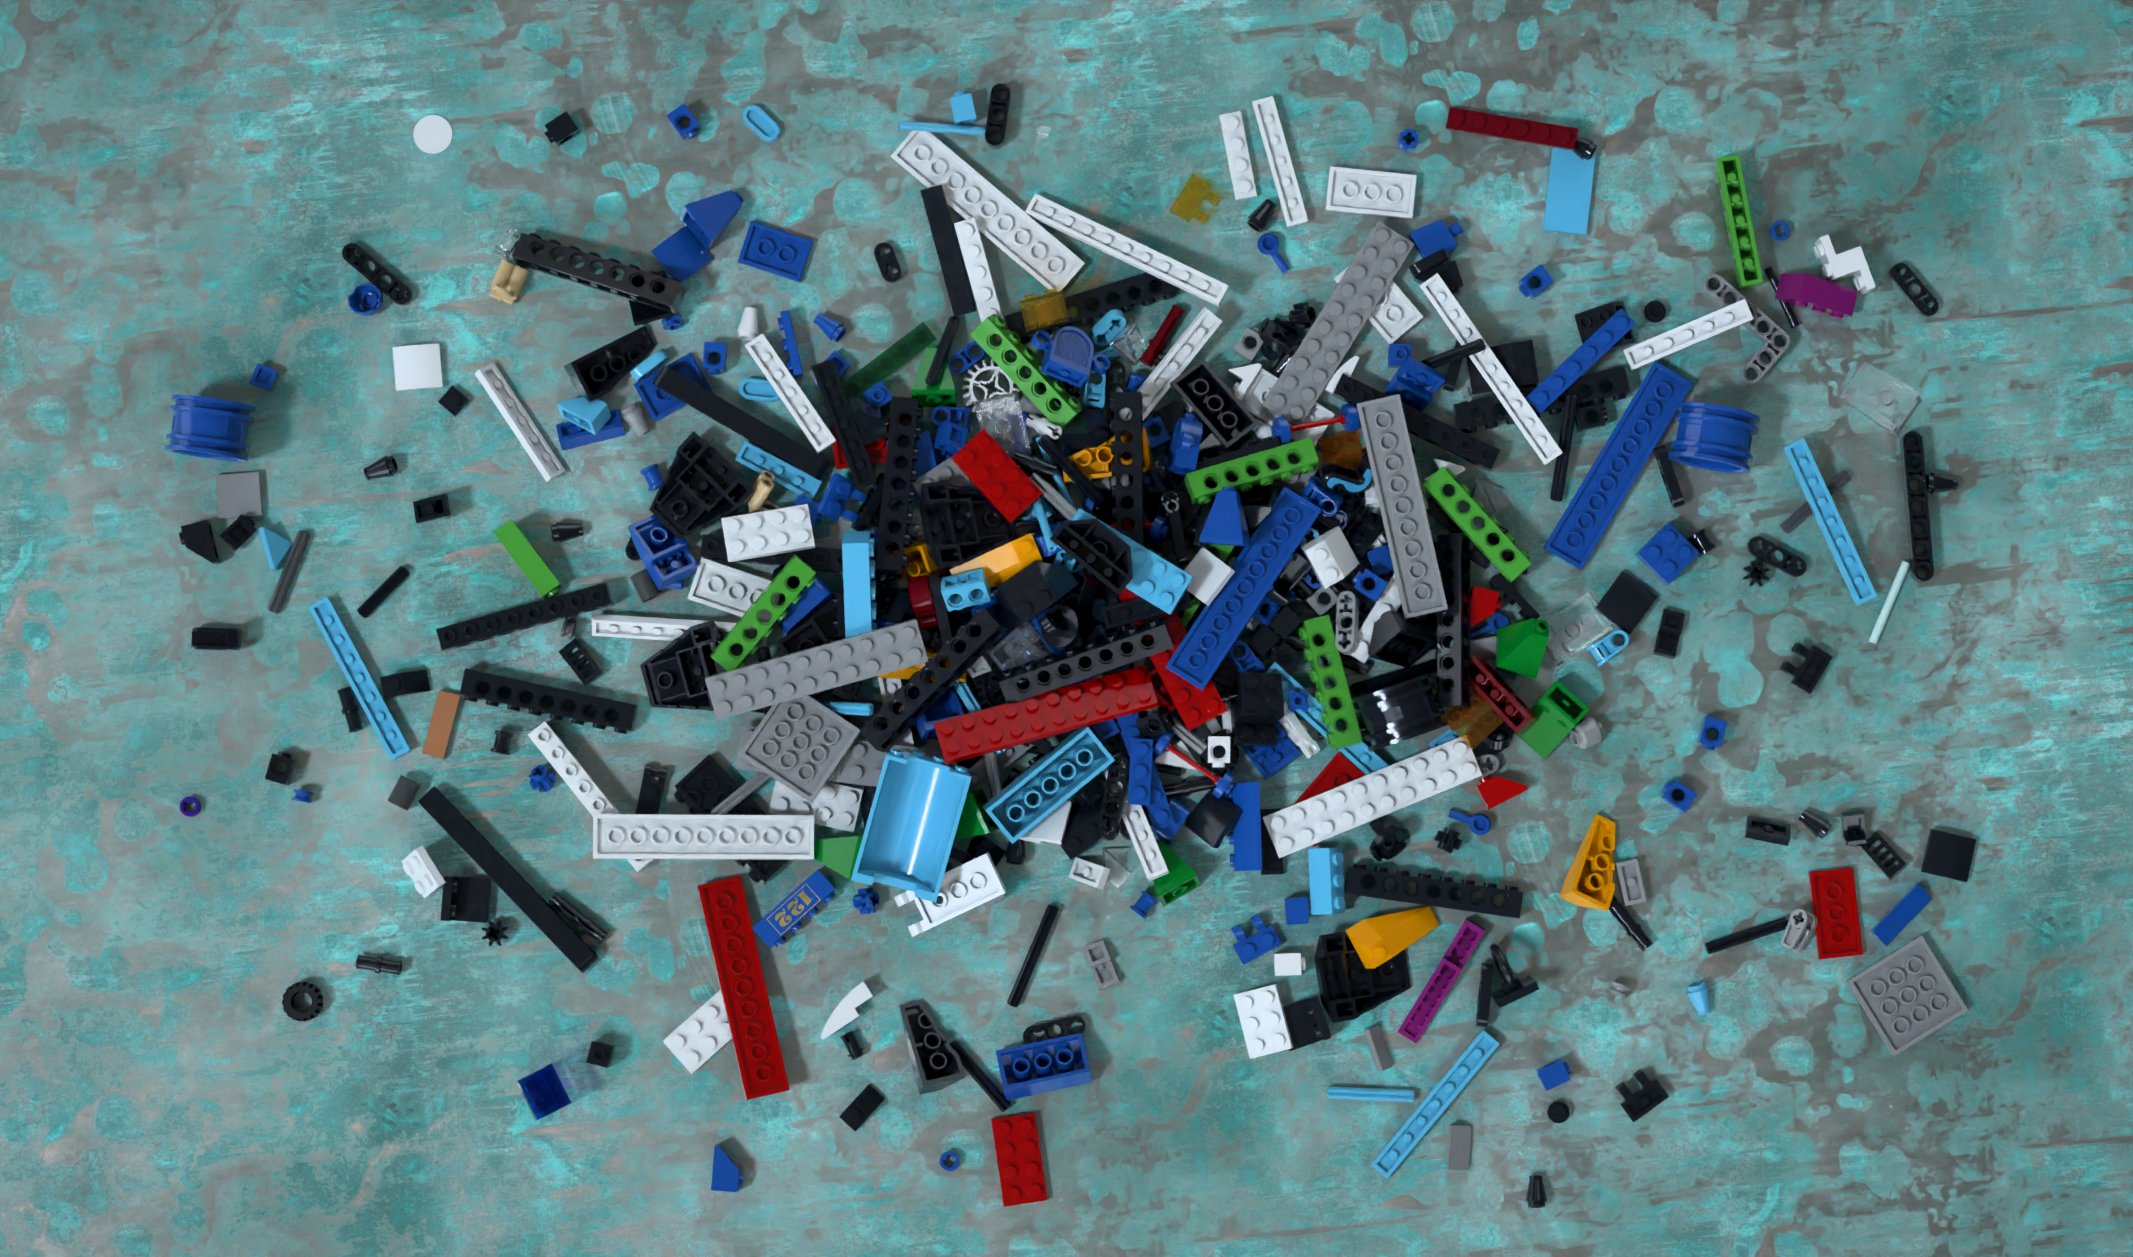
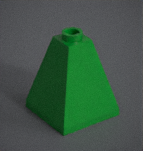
[911,345,956,408]
[1496,618,1549,679]
[954,789,999,839]
[814,836,863,879]
[1153,840,1201,907]

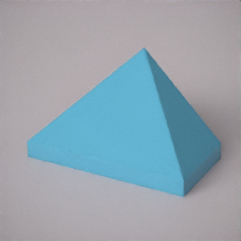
[259,527,293,571]

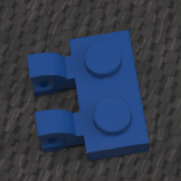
[817,473,868,523]
[1231,914,1282,965]

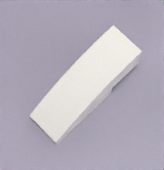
[820,981,874,1040]

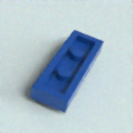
[777,310,803,378]
[1127,738,1153,806]

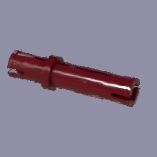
[1139,304,1185,367]

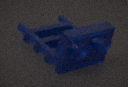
[517,1063,571,1121]

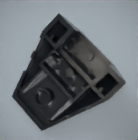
[649,431,755,540]
[920,481,1018,568]
[640,620,727,711]
[1314,932,1411,1023]

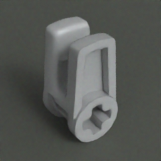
[1780,909,1817,953]

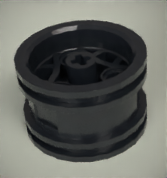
[1351,672,1448,752]

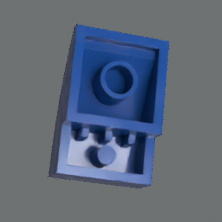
[628,515,699,590]

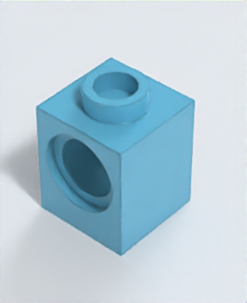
[950,91,977,125]

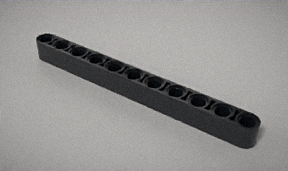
[418,786,599,973]

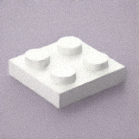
[401,845,446,899]

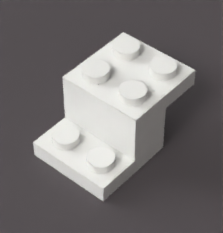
[1813,235,1876,295]

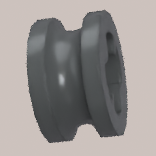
[560,618,577,639]

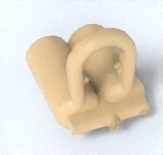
[489,260,529,305]
[747,470,780,513]

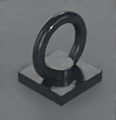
[1490,944,1539,1008]

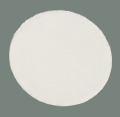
[413,115,452,154]

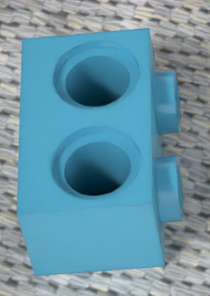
[941,568,991,612]

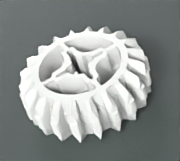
[962,359,1021,418]

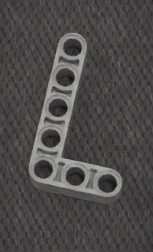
[1702,274,1790,385]

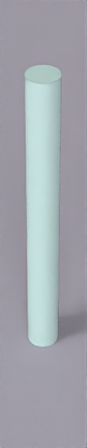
[1869,561,1910,644]

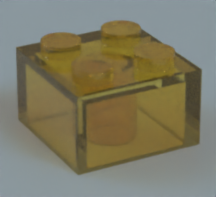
[1019,289,1068,332]

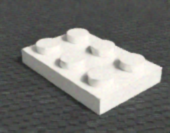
[1234,984,1294,1059]

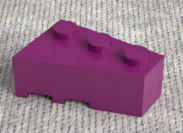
[1775,273,1858,319]

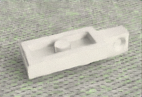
[1278,701,1320,759]

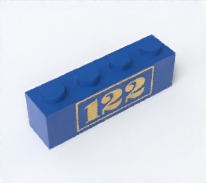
[753,869,836,948]

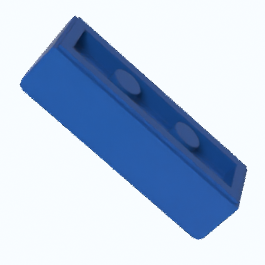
[556,409,626,450]
[1870,884,1932,946]

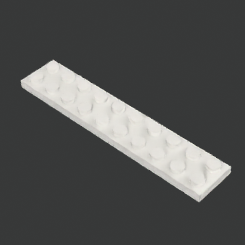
[891,130,1085,297]
[1262,735,1482,858]
[593,814,814,860]

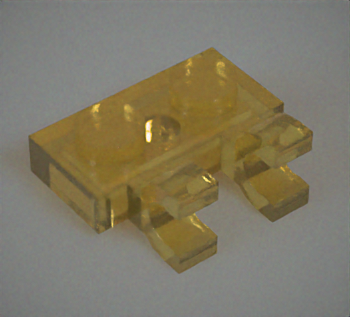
[1170,174,1221,225]

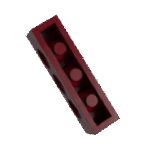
[1471,655,1539,734]

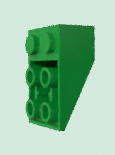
[1513,680,1590,759]

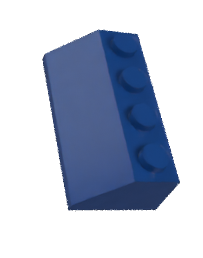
[1228,782,1262,871]
[996,1032,1092,1101]

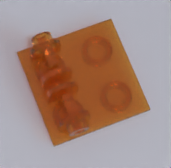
[1318,430,1363,471]
[1443,689,1504,750]

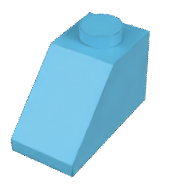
[557,396,611,435]

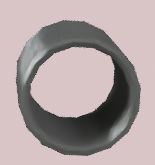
[630,569,663,603]
[387,775,421,811]

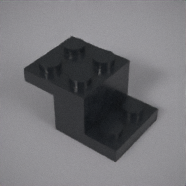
[1230,672,1285,747]

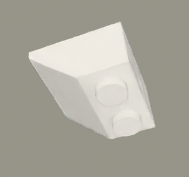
[1301,525,1359,589]

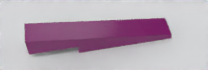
[1398,917,1485,1043]

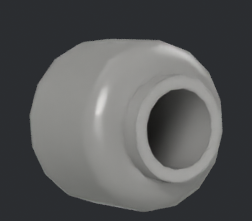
[1570,717,1604,749]

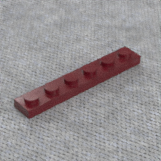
[1446,107,1579,151]

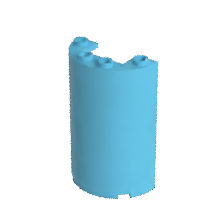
[851,748,972,902]

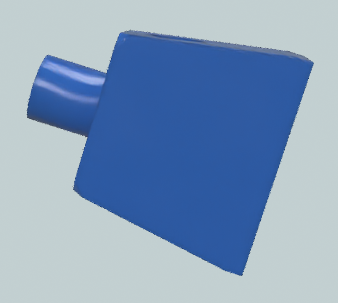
[1408,220,1464,259]

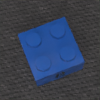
[1635,522,1699,585]

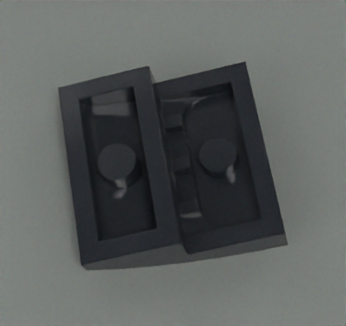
[1594,571,1657,635]
[1185,789,1243,848]
[1921,829,1976,882]

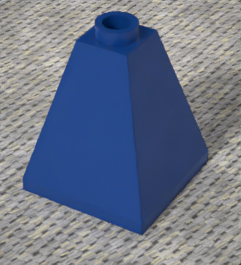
[680,190,744,251]
[1199,486,1251,547]

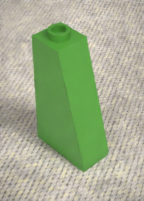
[494,519,562,598]

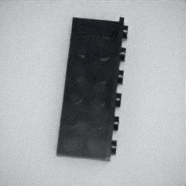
[673,754,788,885]

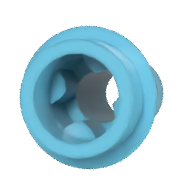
[1687,981,1711,1015]

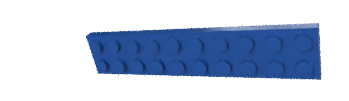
[1543,361,1693,570]
[1166,487,1322,691]

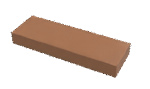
[422,690,461,759]

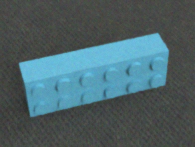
[1057,508,1194,615]
[842,531,877,638]
[982,726,1115,844]

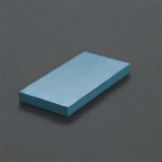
[1543,148,1596,236]

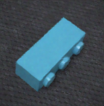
[1308,848,1346,915]

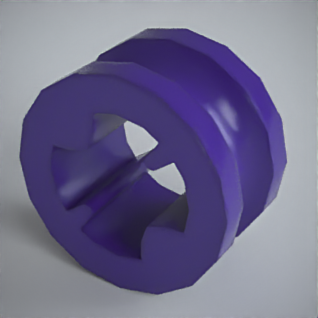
[180,797,201,817]

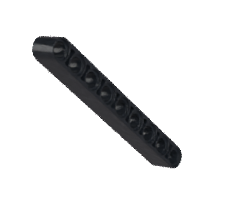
[652,365,832,481]

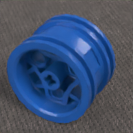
[164,394,256,462]
[1668,402,1760,474]

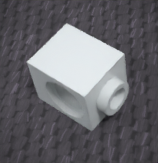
[1208,736,1230,768]
[1274,953,1305,976]

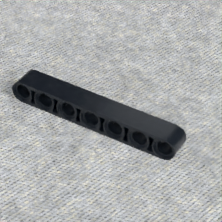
[1899,431,1934,583]

